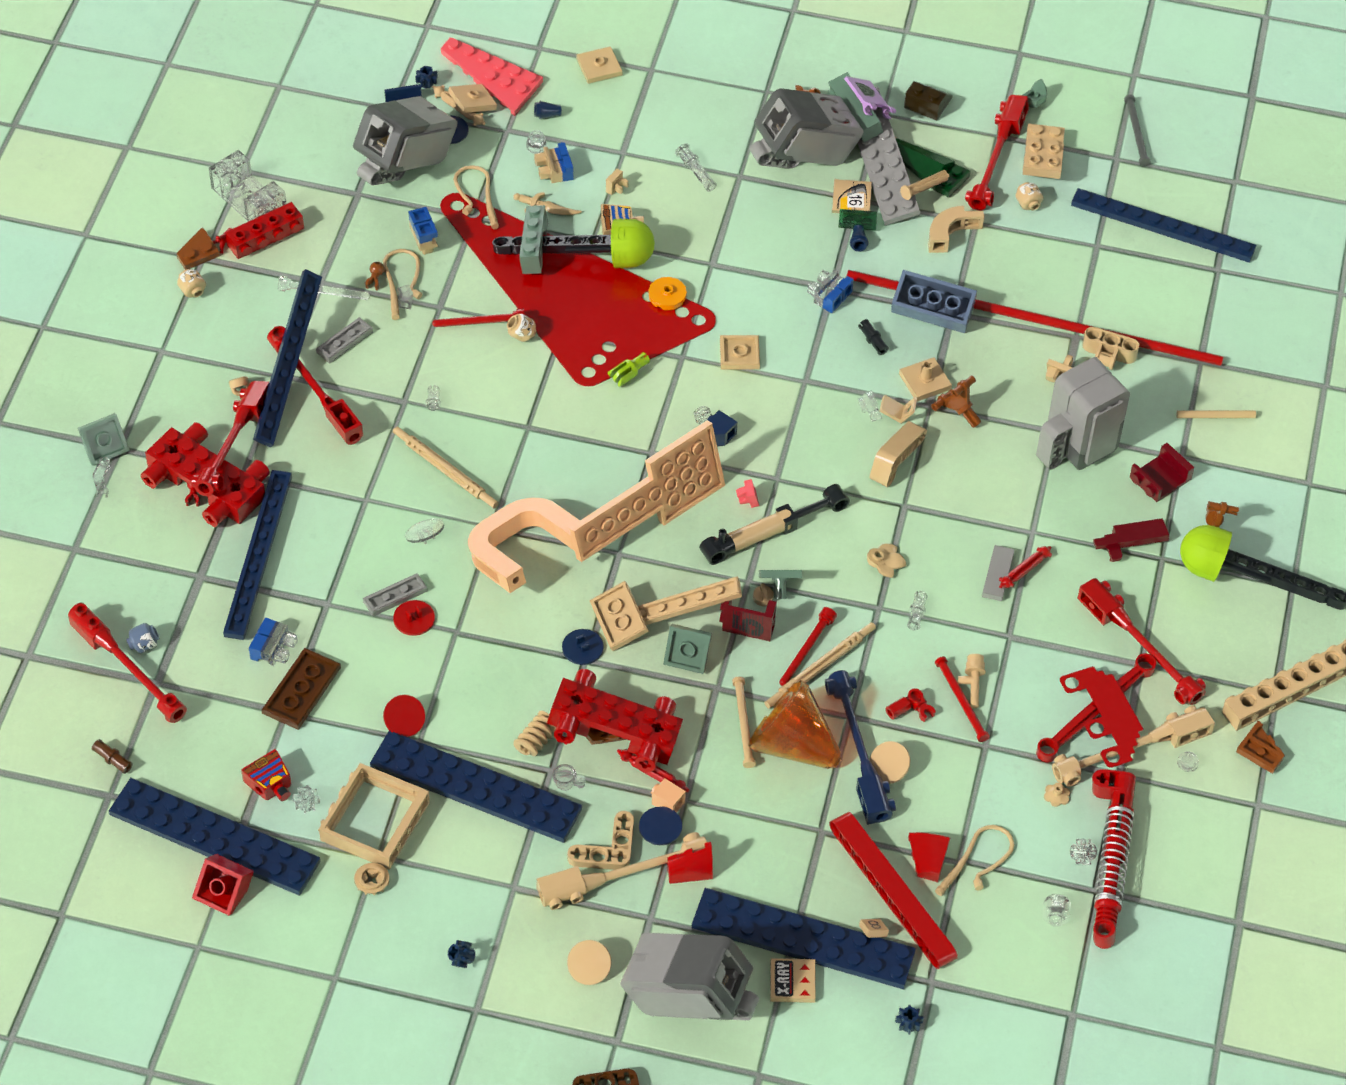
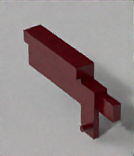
[1093,518,1169,562]

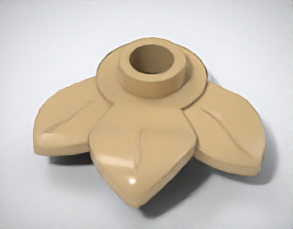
[867,544,907,578]

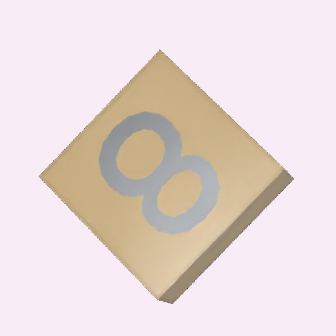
[859,919,889,937]

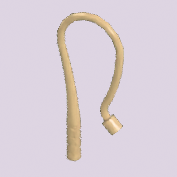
[453,165,499,229]
[383,249,422,320]
[935,825,1014,896]

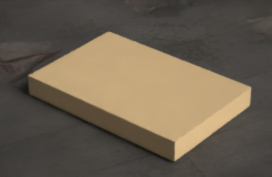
[589,581,649,651]

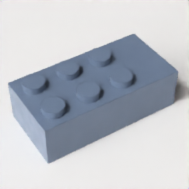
[891,270,977,333]

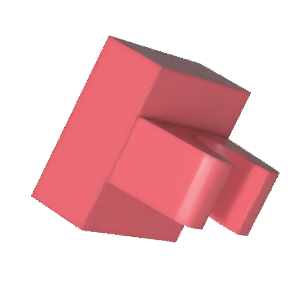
[736,479,759,508]

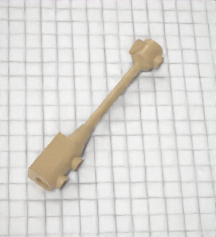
[1052,705,1215,787]
[536,832,707,910]

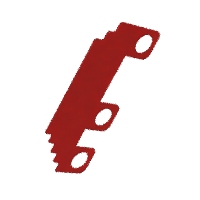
[1060,666,1143,768]

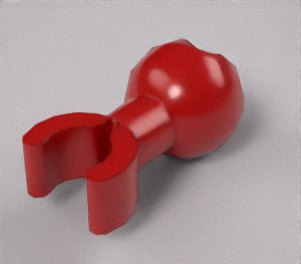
[185,483,200,507]

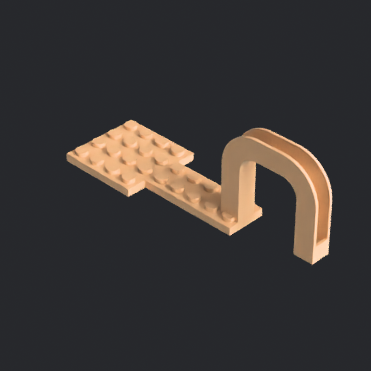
[468,420,725,593]

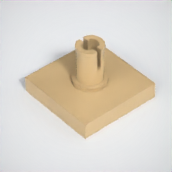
[899,357,952,402]

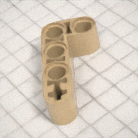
[870,421,927,487]

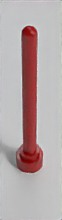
[432,309,525,327]
[779,607,837,686]

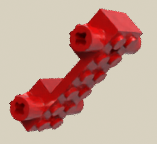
[140,422,270,528]
[547,669,683,773]

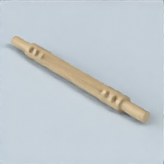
[393,426,498,509]
[764,622,876,709]

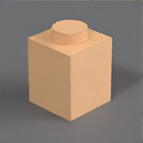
[651,778,686,813]

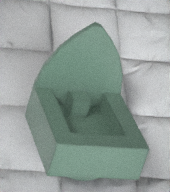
[1022,79,1047,108]

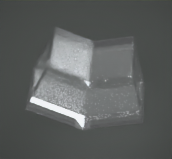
[397,285,414,309]

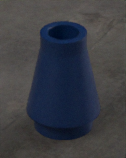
[534,101,562,119]
[850,225,869,252]

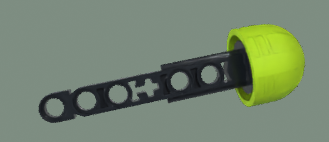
[492,218,655,268]
[1180,525,1346,610]

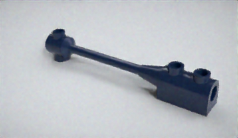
[825,670,896,825]

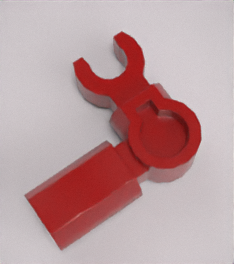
[886,688,936,722]

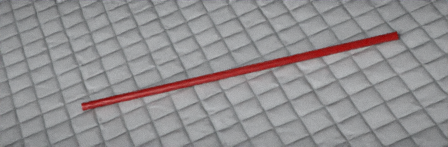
[846,270,1223,366]

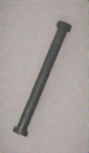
[1124,95,1151,166]

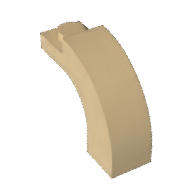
[928,206,984,253]

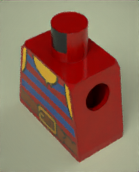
[241,749,291,801]

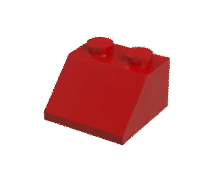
[192,854,254,916]

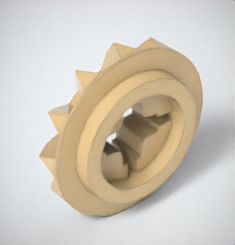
[354,863,389,895]

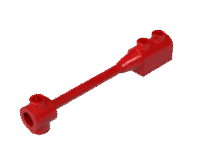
[965,95,1029,211]
[267,326,363,445]
[192,381,269,496]
[1077,578,1206,705]
[68,602,187,723]

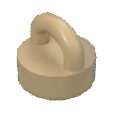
[229,376,249,396]
[753,583,774,606]

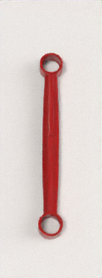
[1036,653,1156,762]

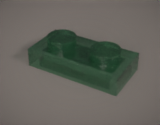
[838,209,877,231]

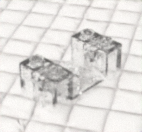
[209,150,287,221]

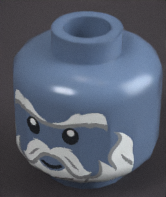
[126,623,159,653]

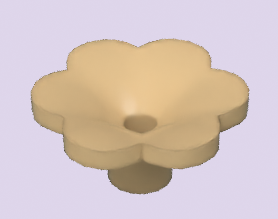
[1044,783,1070,807]

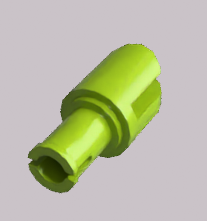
[608,352,650,387]

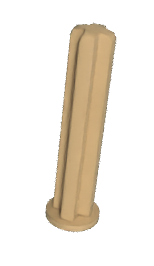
[900,170,949,200]

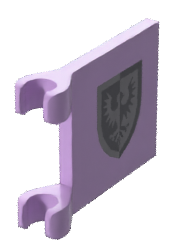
[844,76,896,119]

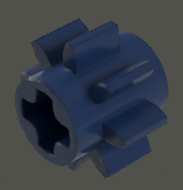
[415,66,438,89]
[448,940,475,968]
[895,1005,924,1035]

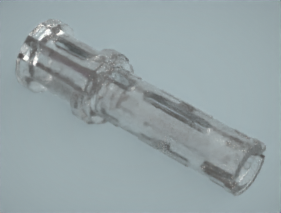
[675,144,717,192]

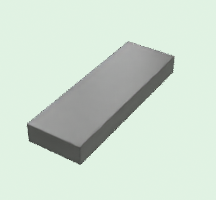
[316,317,373,363]
[982,545,1015,601]
[363,573,427,617]

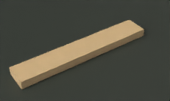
[638,576,742,625]

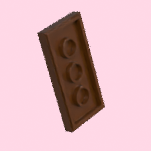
[261,648,341,730]

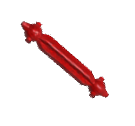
[999,546,1052,588]
[617,749,689,793]

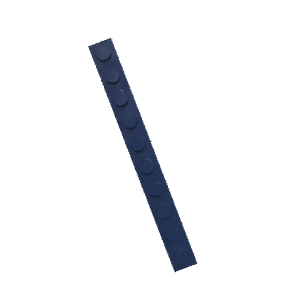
[1071,188,1256,263]
[253,269,322,447]
[223,470,292,640]

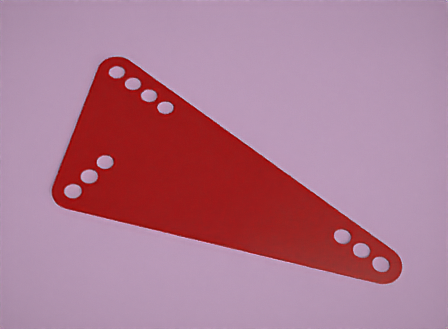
[440,193,716,386]

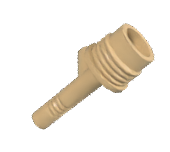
[958,654,986,708]

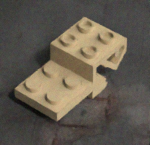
[1023,124,1065,179]

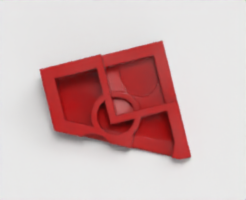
[908,833,950,882]
[667,842,713,884]

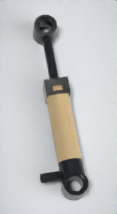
[699,484,850,565]

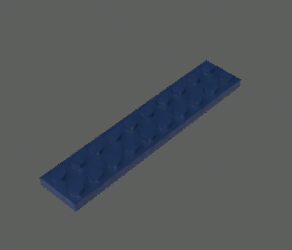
[370,731,582,843]
[109,777,321,896]
[691,888,916,990]

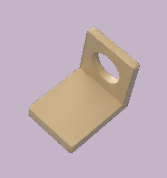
[880,395,917,423]

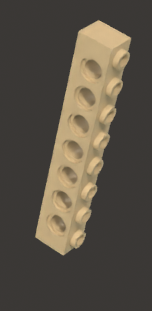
[1222,639,1346,731]

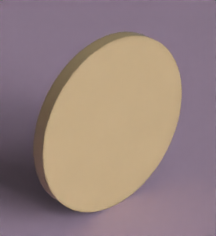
[869,741,910,784]
[567,940,611,985]

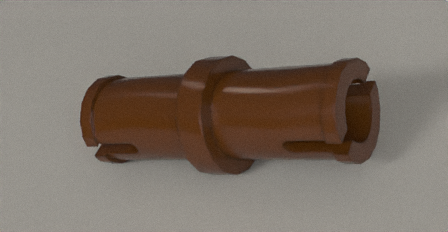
[91,739,133,774]

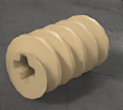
[513,710,556,756]

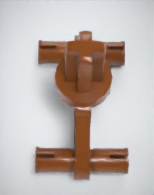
[931,375,981,428]
[1205,501,1239,527]

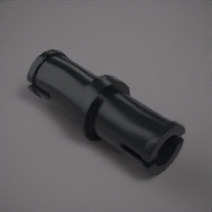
[858,319,889,355]

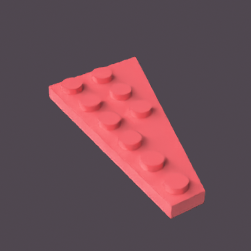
[441,37,543,116]

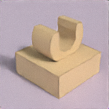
[606,169,628,195]

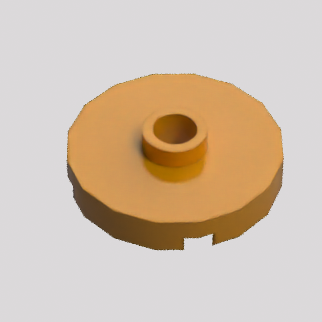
[648,277,687,310]

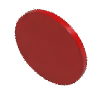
[393,600,435,636]
[383,695,425,737]

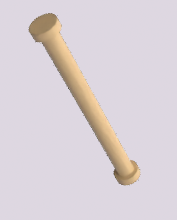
[732,676,756,768]

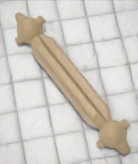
[432,85,486,126]

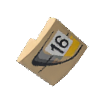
[832,179,872,216]

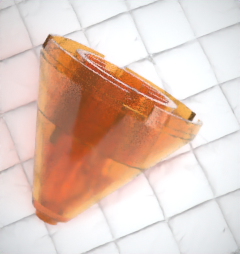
[748,680,842,769]

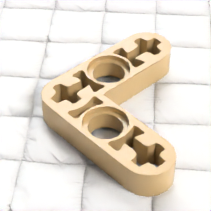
[567,811,634,870]

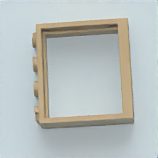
[318,763,430,870]

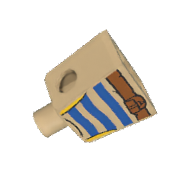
[601,204,644,235]

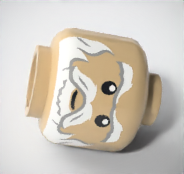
[1016,182,1043,211]
[177,269,206,298]
[507,313,536,342]

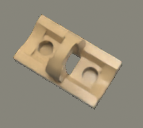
[1046,355,1073,382]

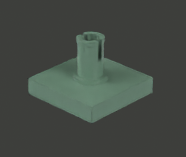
[78,413,130,466]
[759,570,802,599]
[663,624,712,674]

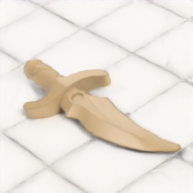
[513,192,582,215]

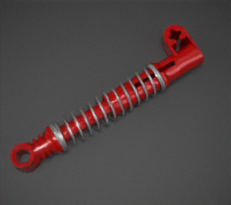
[1092,769,1136,949]

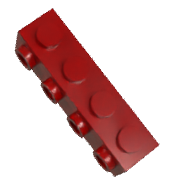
[225,202,304,259]

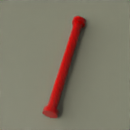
[935,656,990,742]

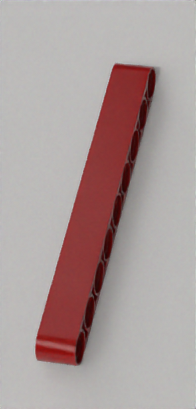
[829,812,957,969]

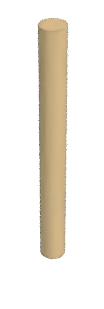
[1176,410,1256,418]

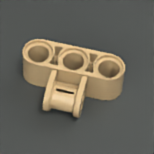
[1082,327,1139,370]

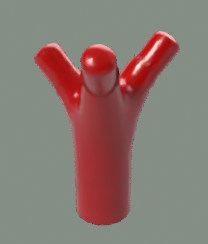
[213,228,232,254]

